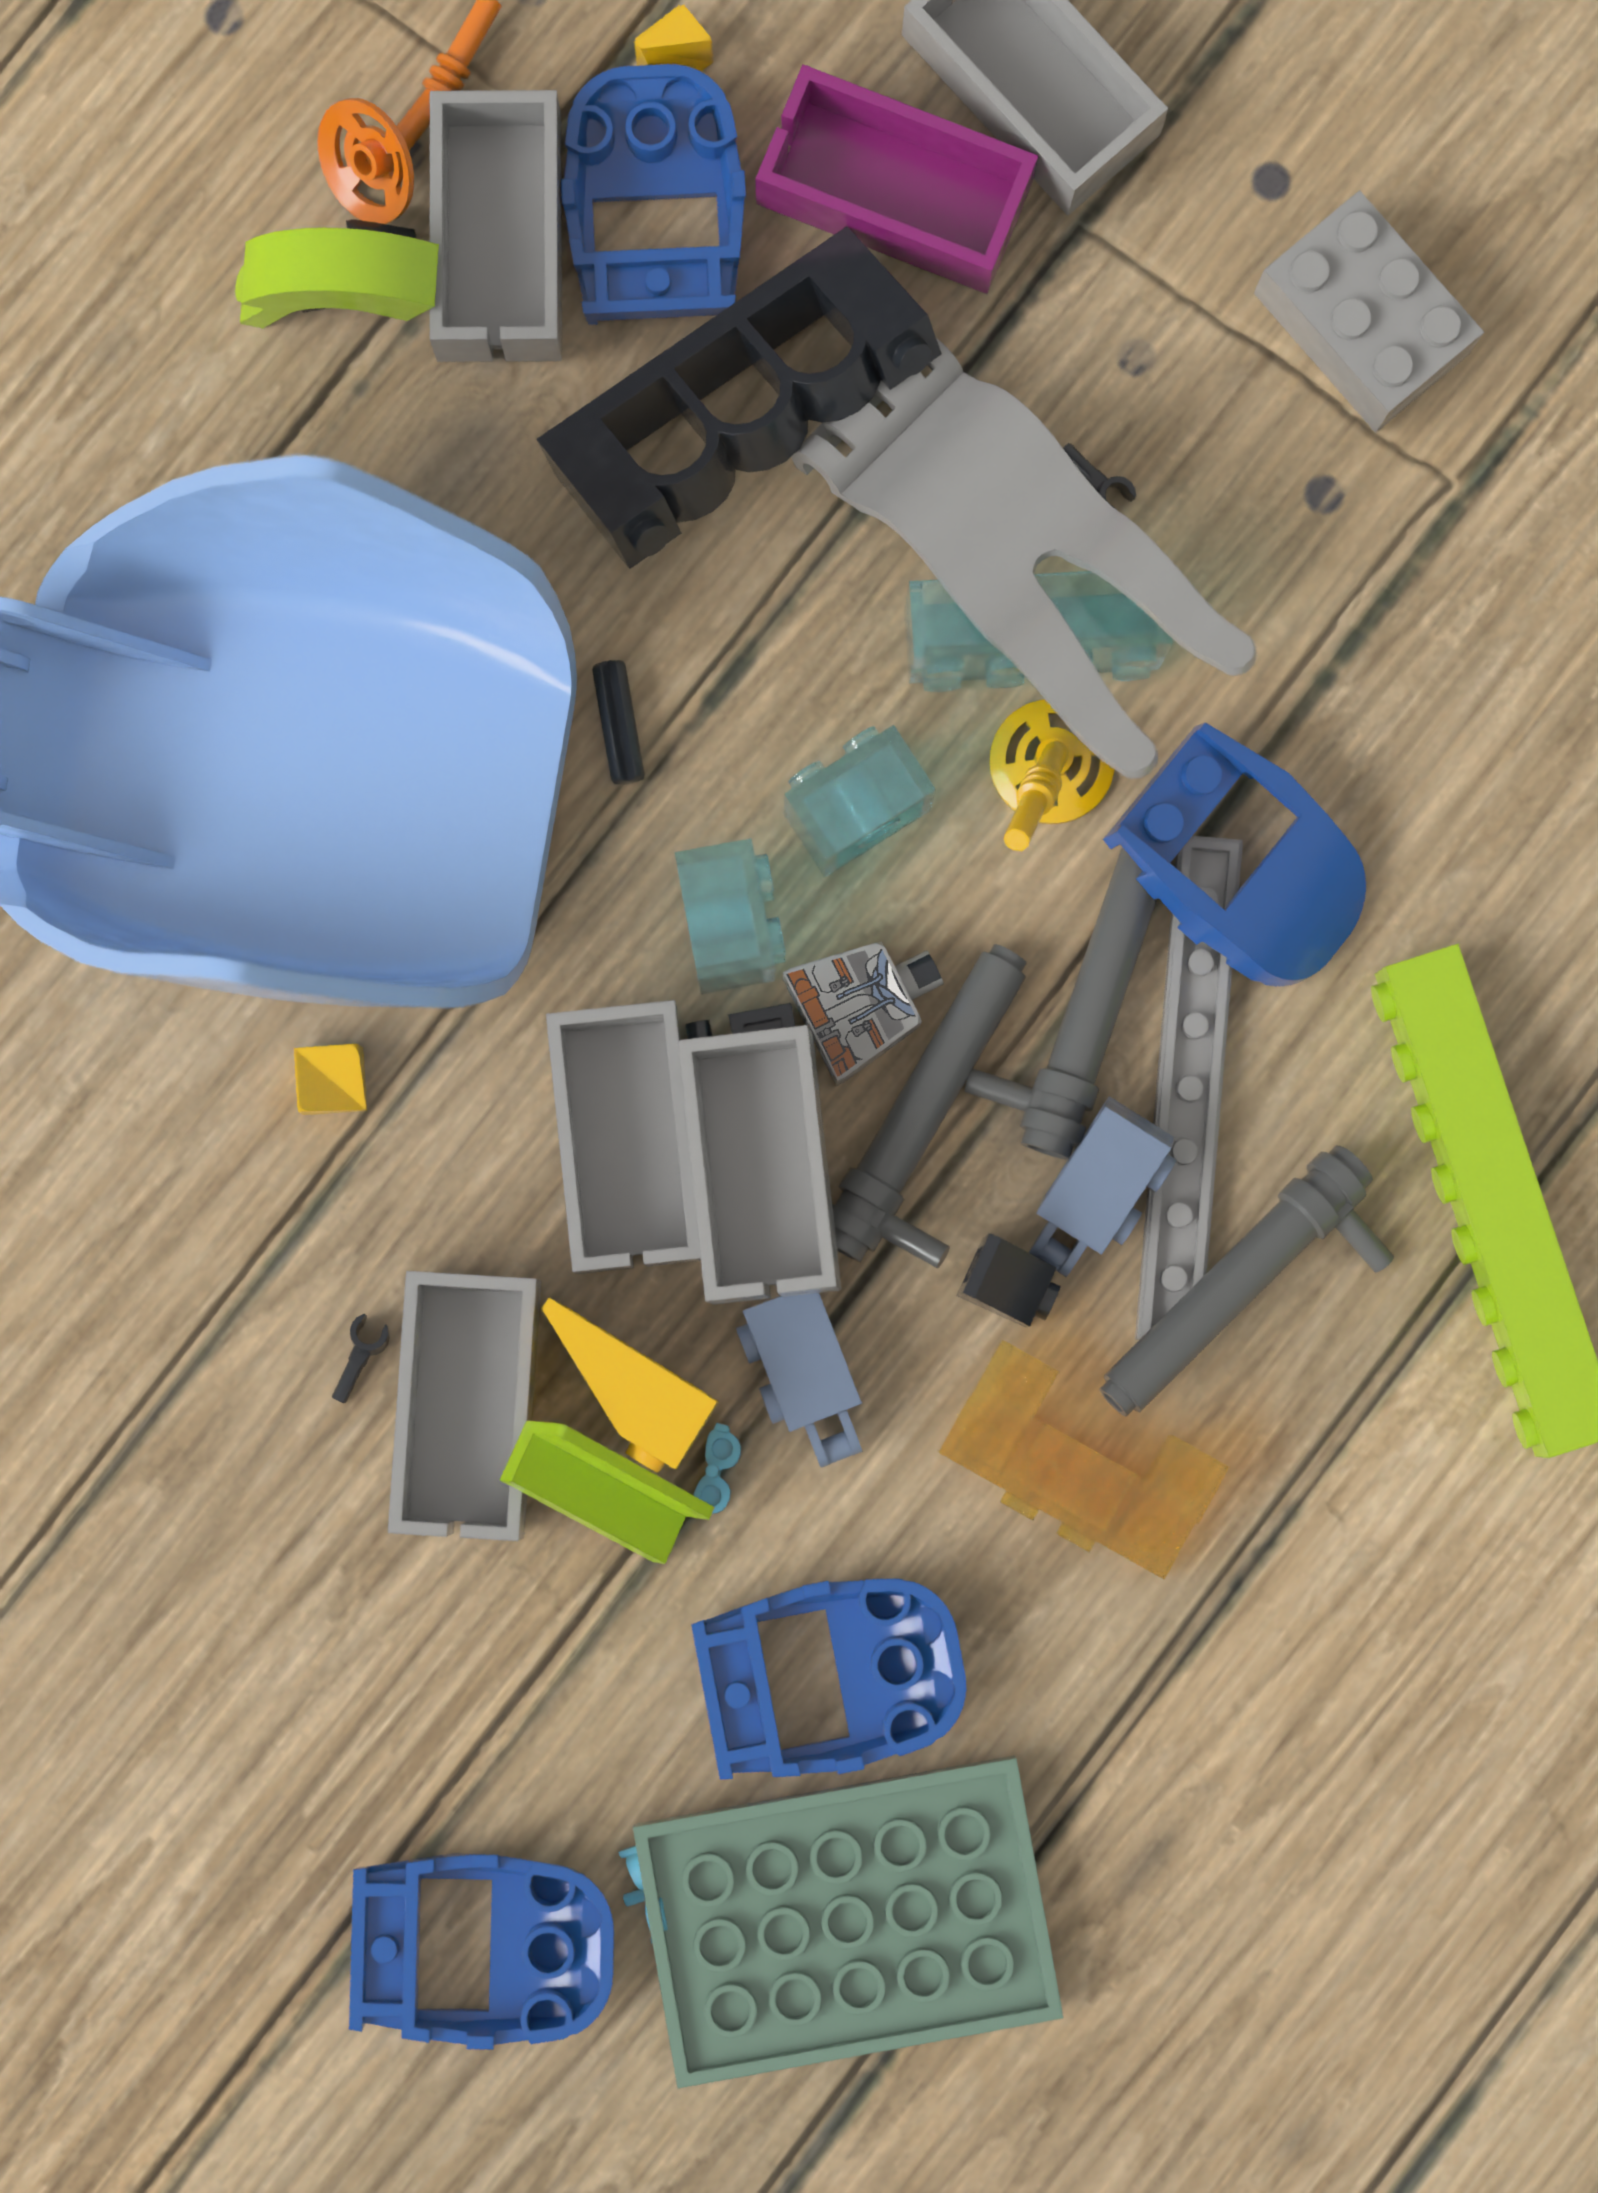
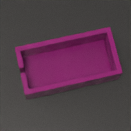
[755,64,1038,295]

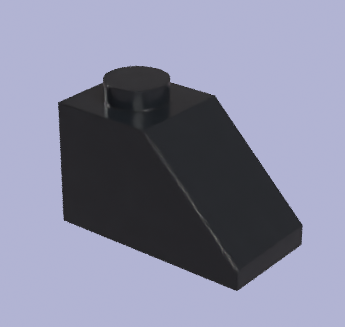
[956,1233,1061,1328]

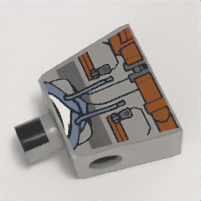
[783,942,944,1086]

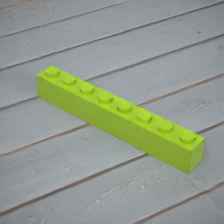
[1371,944,1598,1458]

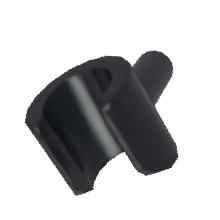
[1063,443,1136,508]
[331,1314,390,1403]

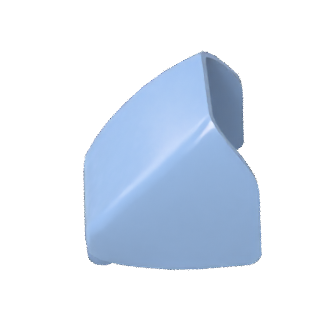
[0,455,577,1008]

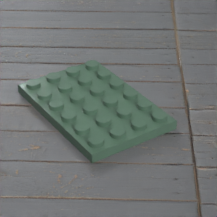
[633,1755,1063,2089]

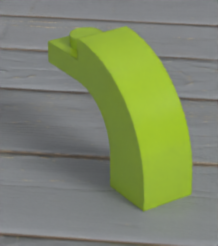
[235,228,439,329]

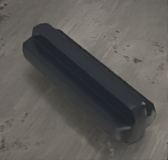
[592,660,645,785]

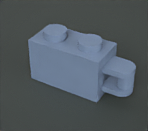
[1028,1096,1177,1277]
[736,1293,863,1468]

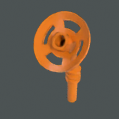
[317,0,502,224]

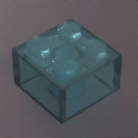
[784,725,936,878]
[674,838,786,994]

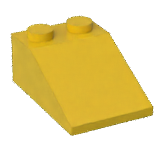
[542,1298,719,1473]

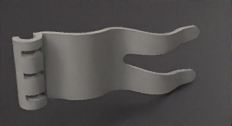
[791,338,1257,778]

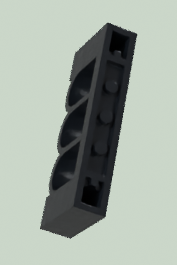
[536,226,942,569]

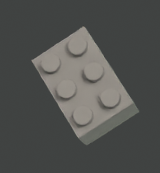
[1254,190,1484,433]

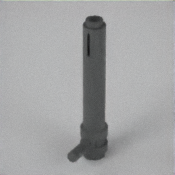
[965,847,1158,1160]
[832,944,1027,1268]
[1099,1145,1394,1417]

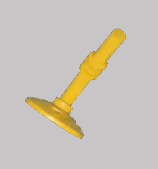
[989,699,1115,851]

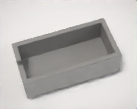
[902,0,1168,216]
[430,90,562,362]
[546,1000,701,1274]
[677,1025,842,1305]
[388,1271,542,1541]

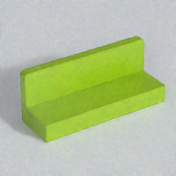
[500,1421,715,1564]

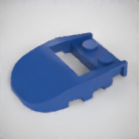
[561,64,746,325]
[1103,722,1366,986]
[691,1579,966,1780]
[349,1853,614,2050]

